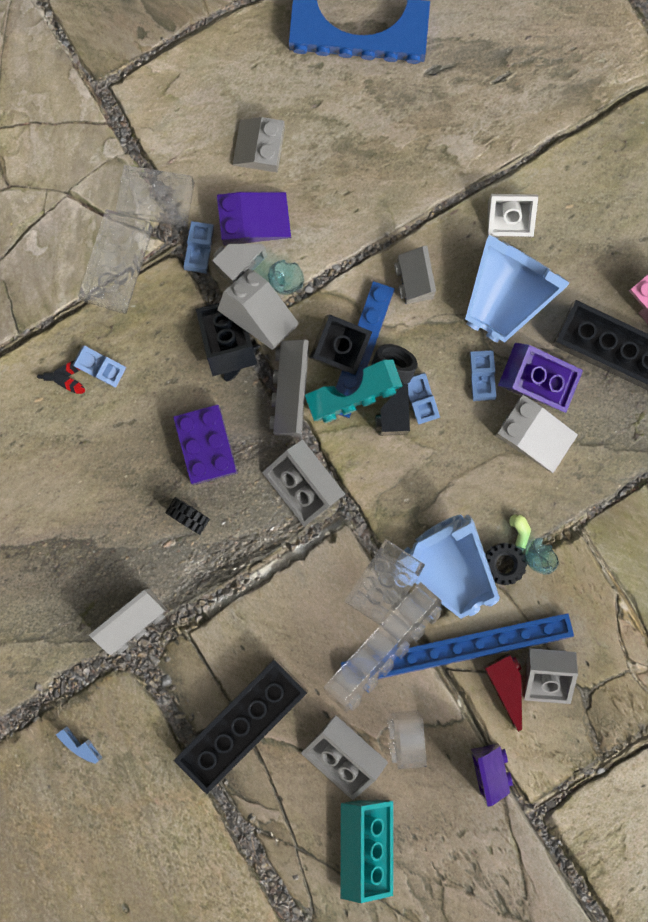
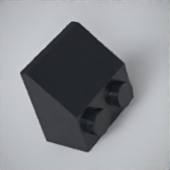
[309,314,372,375]
[375,384,410,436]

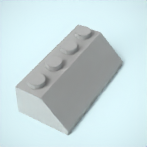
[270,340,309,437]

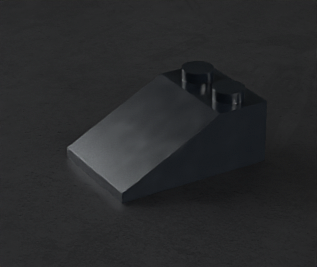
[196,303,258,376]

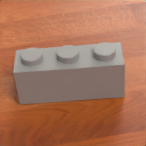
[262,440,345,527]
[89,589,167,656]
[301,715,388,800]

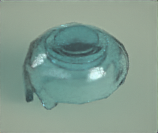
[268,260,305,295]
[525,538,559,575]

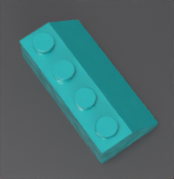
[340,800,393,903]

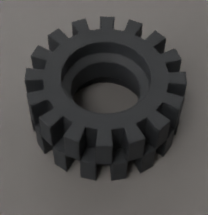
[165,497,210,535]
[486,543,527,585]

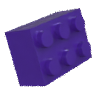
[173,405,238,485]

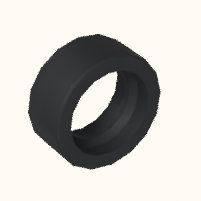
[371,344,418,385]

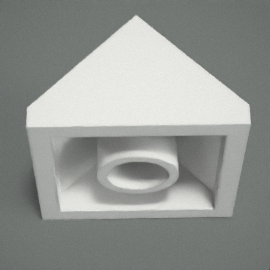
[488,194,538,237]

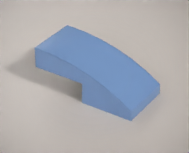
[184,221,214,274]
[72,345,126,388]
[470,351,496,401]
[408,372,440,425]
[56,727,102,764]

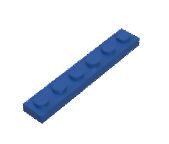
[336,281,395,419]

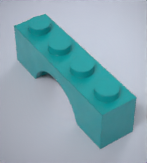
[305,360,403,423]

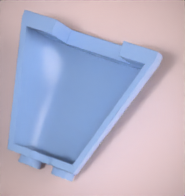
[465,234,569,343]
[394,514,500,619]

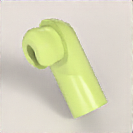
[509,515,531,549]

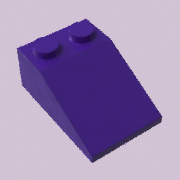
[217,192,291,246]
[498,343,583,413]
[471,743,513,807]

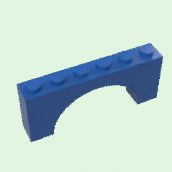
[289,0,430,64]

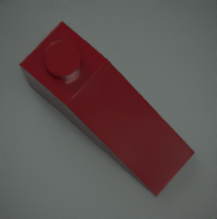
[483,654,522,732]

